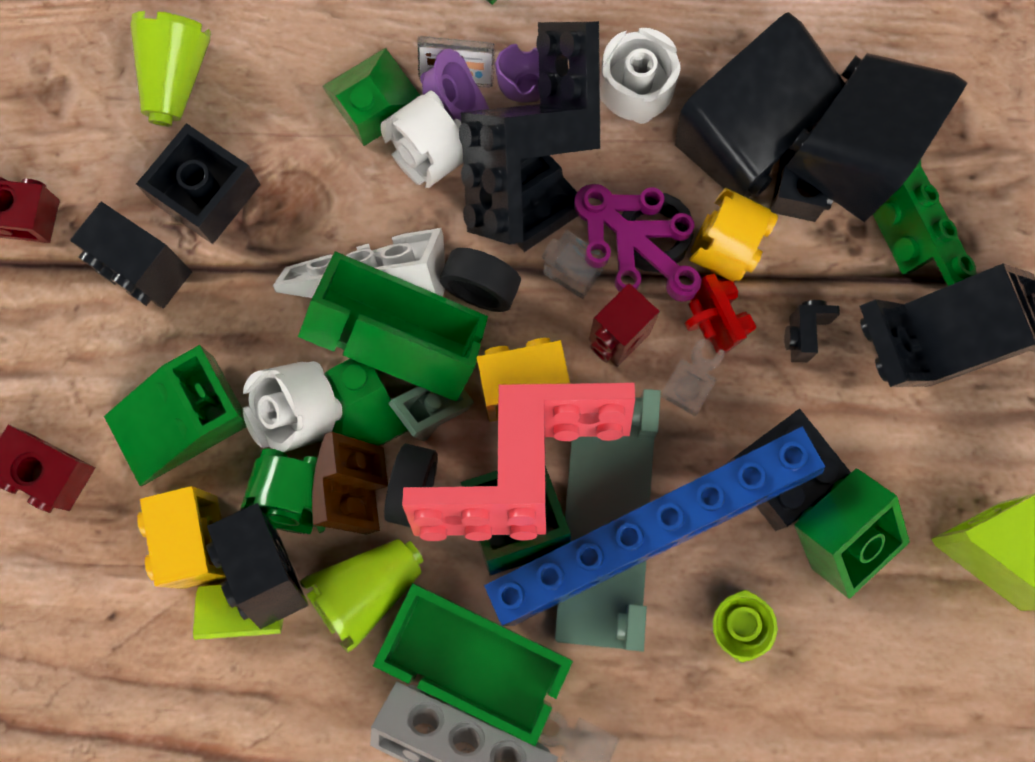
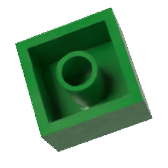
[794,468,910,599]

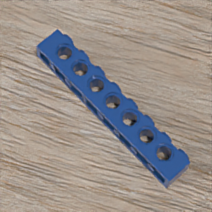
[484,426,825,626]

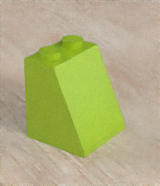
[931,493,1035,611]

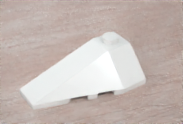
[273,228,445,298]

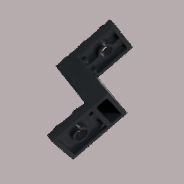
[459,21,600,245]
[860,263,1035,387]

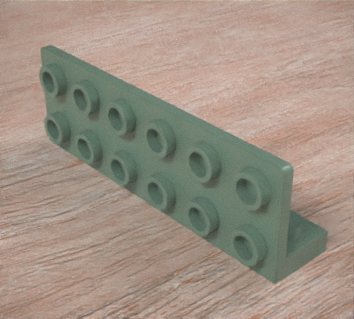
[555,389,661,652]

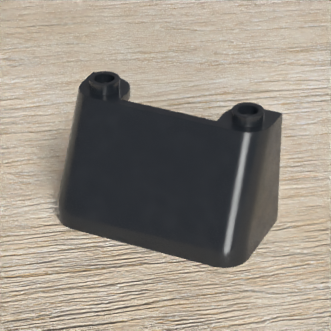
[675,12,846,198]
[786,53,968,222]

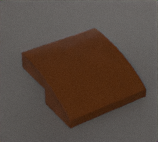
[312,432,388,535]

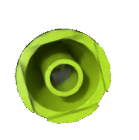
[130,11,211,127]
[300,539,424,653]

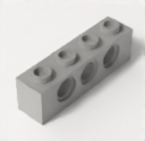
[370,681,558,762]

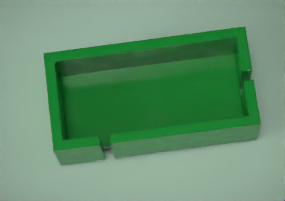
[298,251,488,402]
[373,583,573,746]

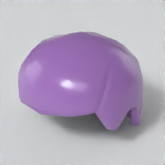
[495,44,540,103]

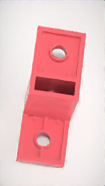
[402,383,635,541]

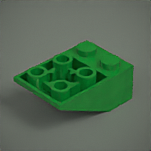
[104,345,247,487]

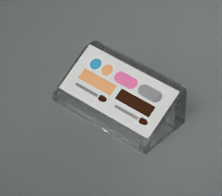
[418,36,495,88]

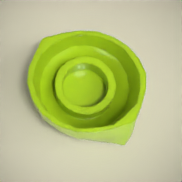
[712,590,778,663]

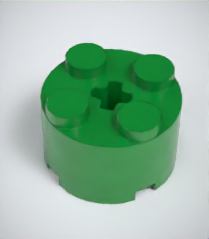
[240,448,326,534]

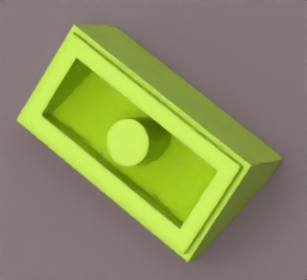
[193,585,284,640]

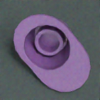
[420,48,489,121]

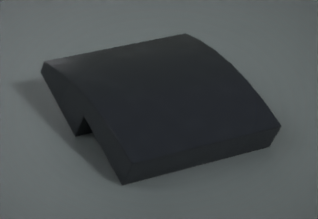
[517,155,579,252]

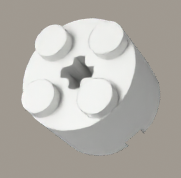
[600,28,681,124]
[381,91,463,188]
[242,361,342,452]

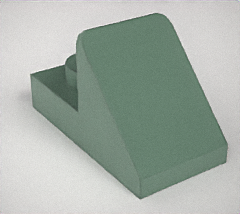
[389,386,474,442]

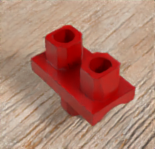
[684,273,756,356]

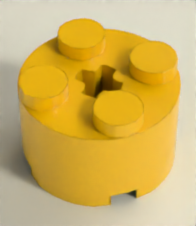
[689,188,778,282]

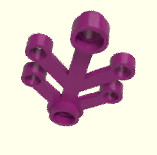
[574,184,701,302]

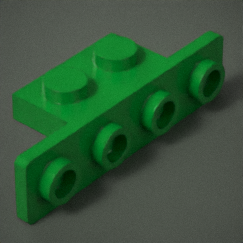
[873,160,977,286]

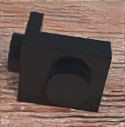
[784,300,840,363]

